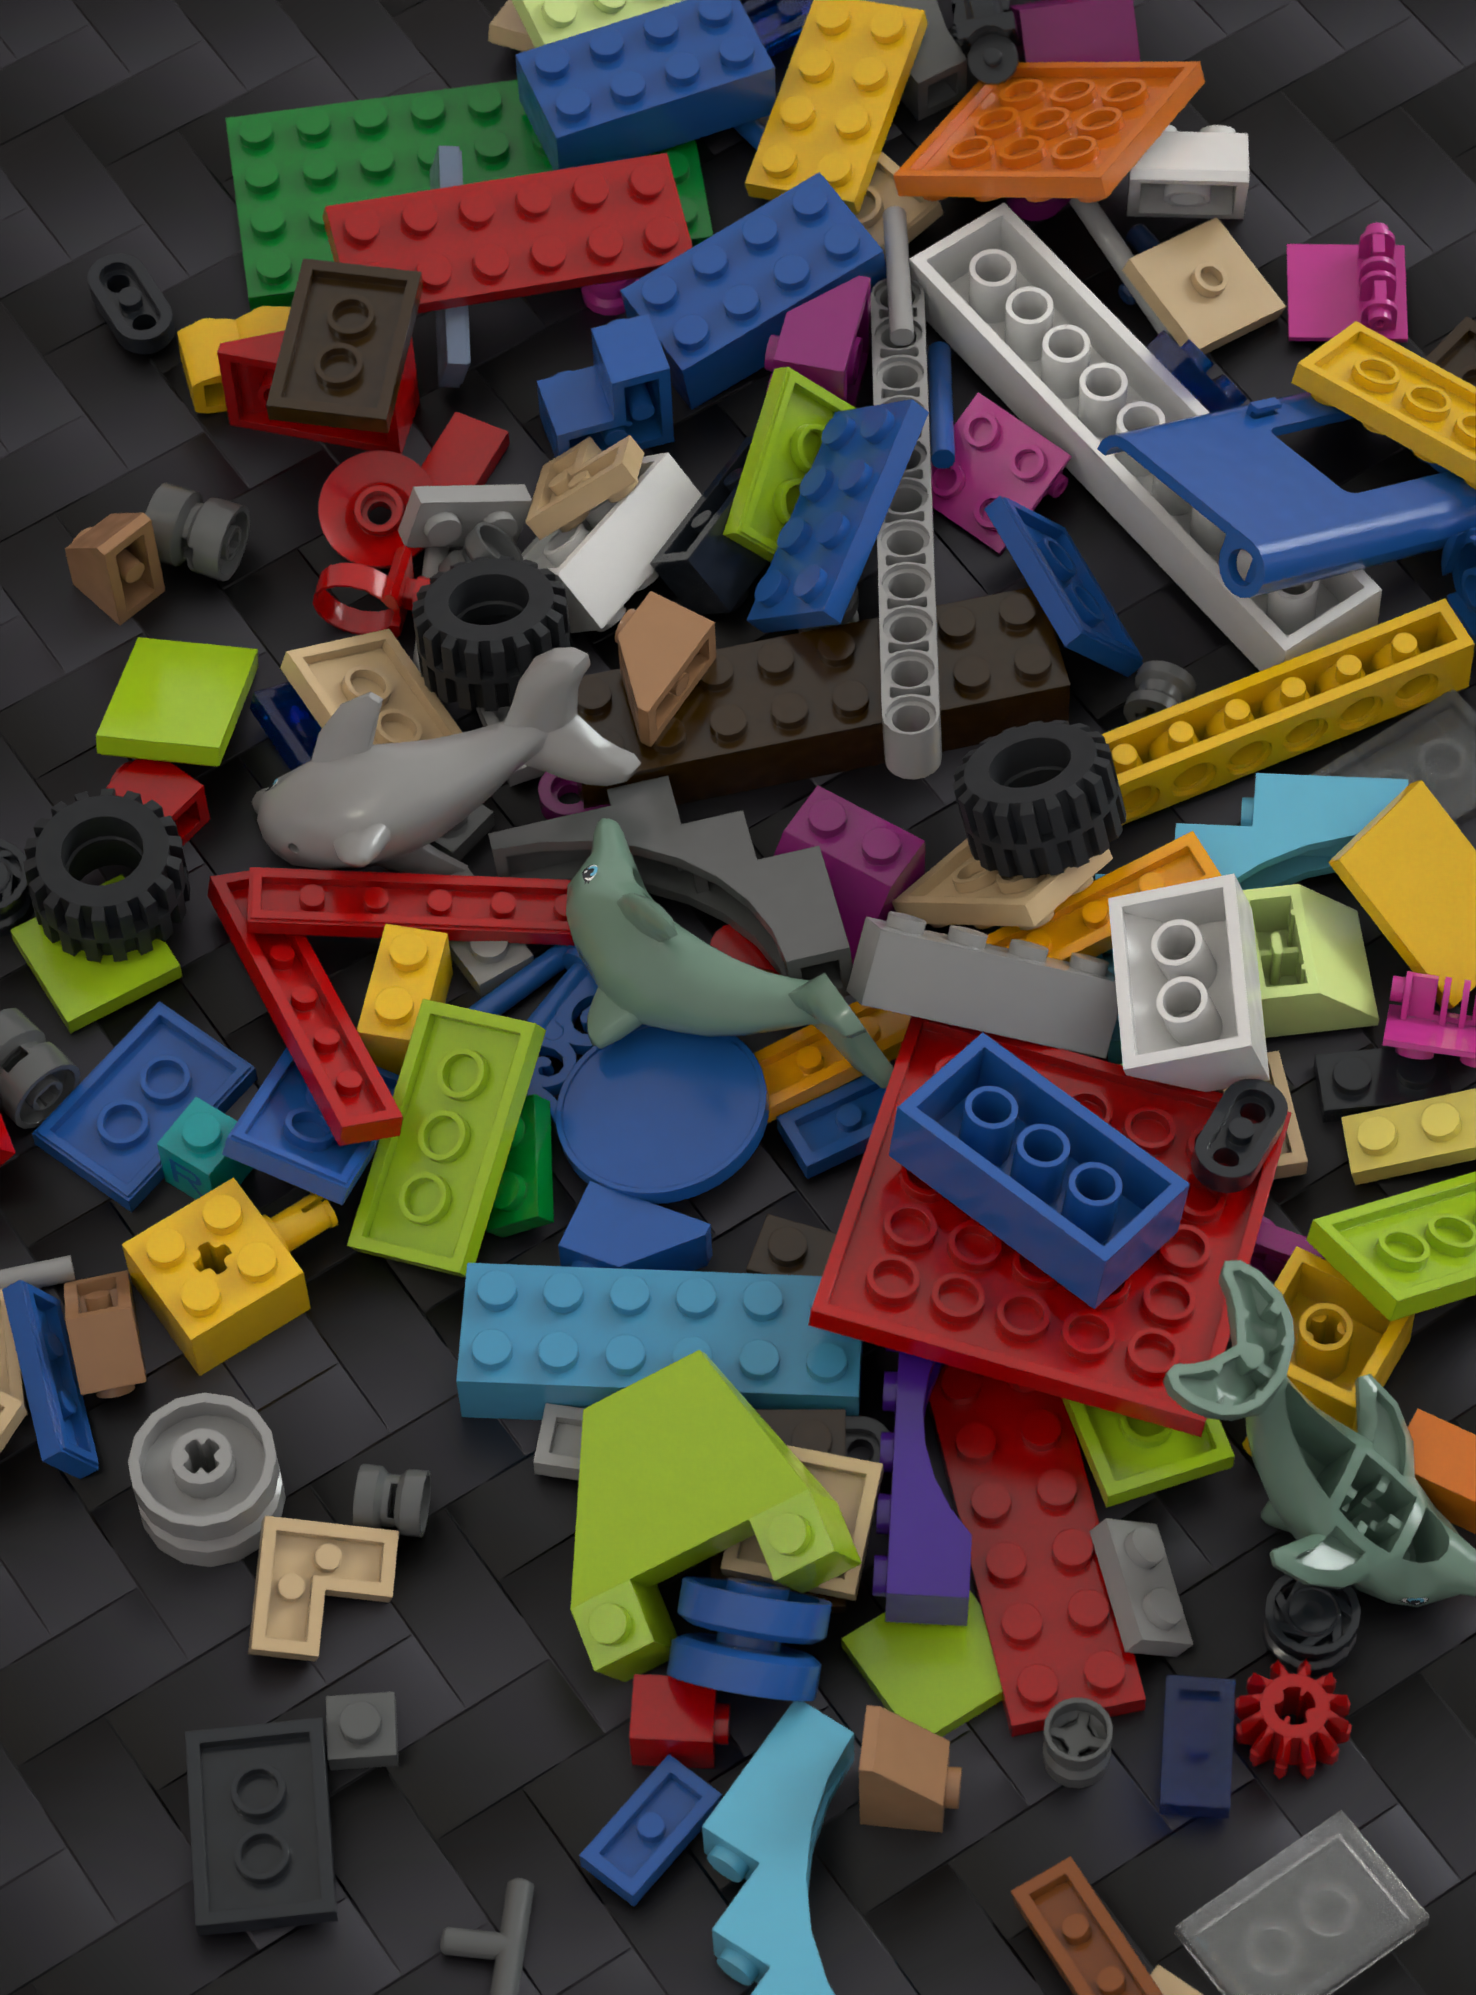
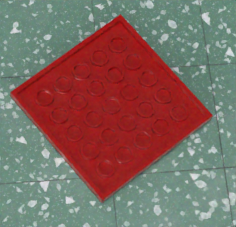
[808,1016,1292,1437]

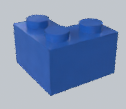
[537,313,674,458]

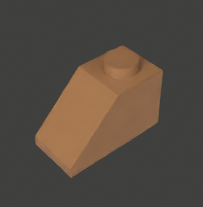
[65,513,166,626]
[615,591,716,747]
[64,1270,147,1398]
[859,1705,962,1833]

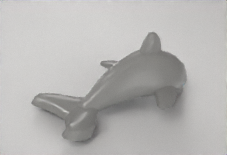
[251,647,641,875]

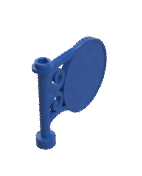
[526,948,770,1204]

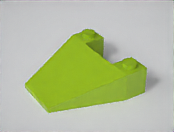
[571,1350,862,1682]

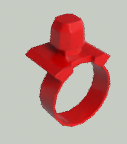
[313,545,430,638]

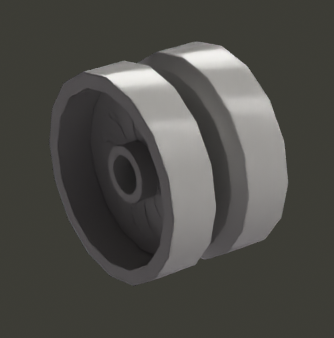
[128,1393,286,1567]

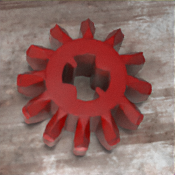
[1234,1659,1352,1780]

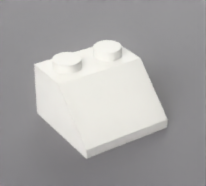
[1127,125,1249,219]

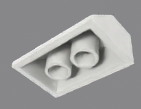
[522,452,702,633]
[1108,874,1270,1092]

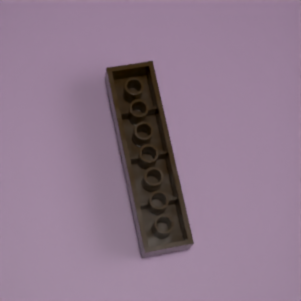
[577,587,1070,809]

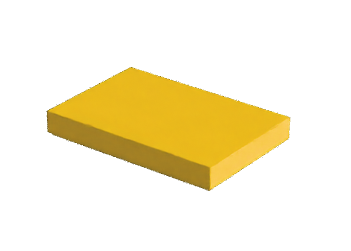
[1328,780,1476,1009]

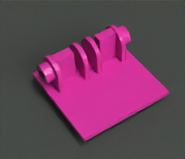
[1286,222,1408,342]
[931,392,1072,555]
[1383,971,1476,1068]

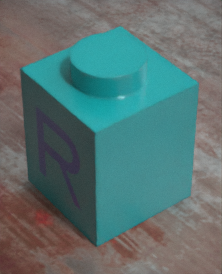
[157,1097,253,1200]

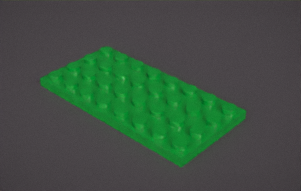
[225,80,713,311]

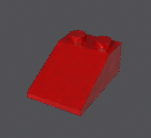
[217,330,420,454]

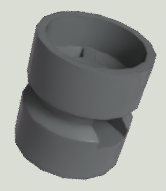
[145,482,251,581]
[0,1008,81,1129]

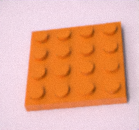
[893,62,1205,203]

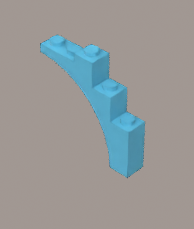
[1095,773,1408,1064]
[702,1701,855,1995]

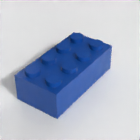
[515,0,776,170]
[620,172,887,410]
[889,1032,1190,1309]

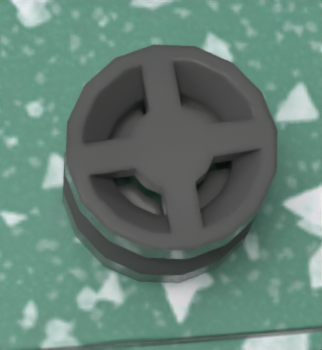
[1123,660,1197,723]

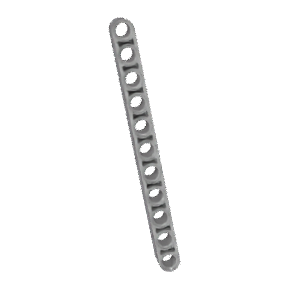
[871,278,942,780]

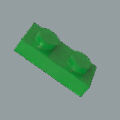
[486,1094,554,1238]

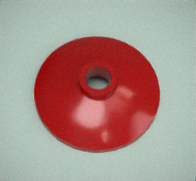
[318,450,434,569]

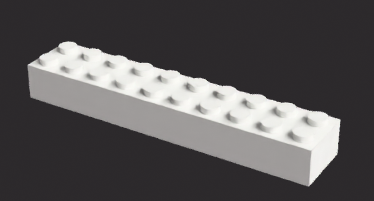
[910,203,1382,671]

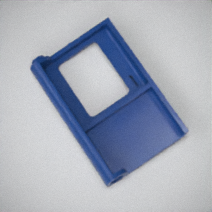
[1097,392,1476,598]

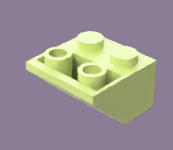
[1243,884,1379,1038]

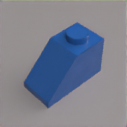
[558,1181,712,1271]

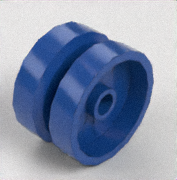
[667,1576,832,1701]

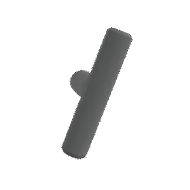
[440,1878,535,1995]

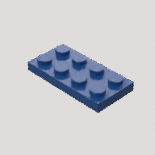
[746,399,929,633]

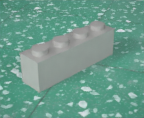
[846,911,1118,1059]

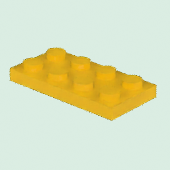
[745,0,928,215]
[1291,321,1476,490]

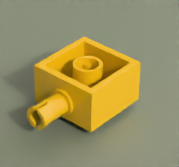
[122,1177,338,1376]
[1242,1246,1415,1457]

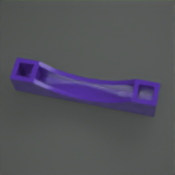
[873,1348,972,1626]

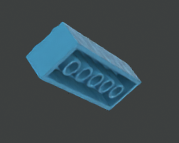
[456,1263,864,1420]

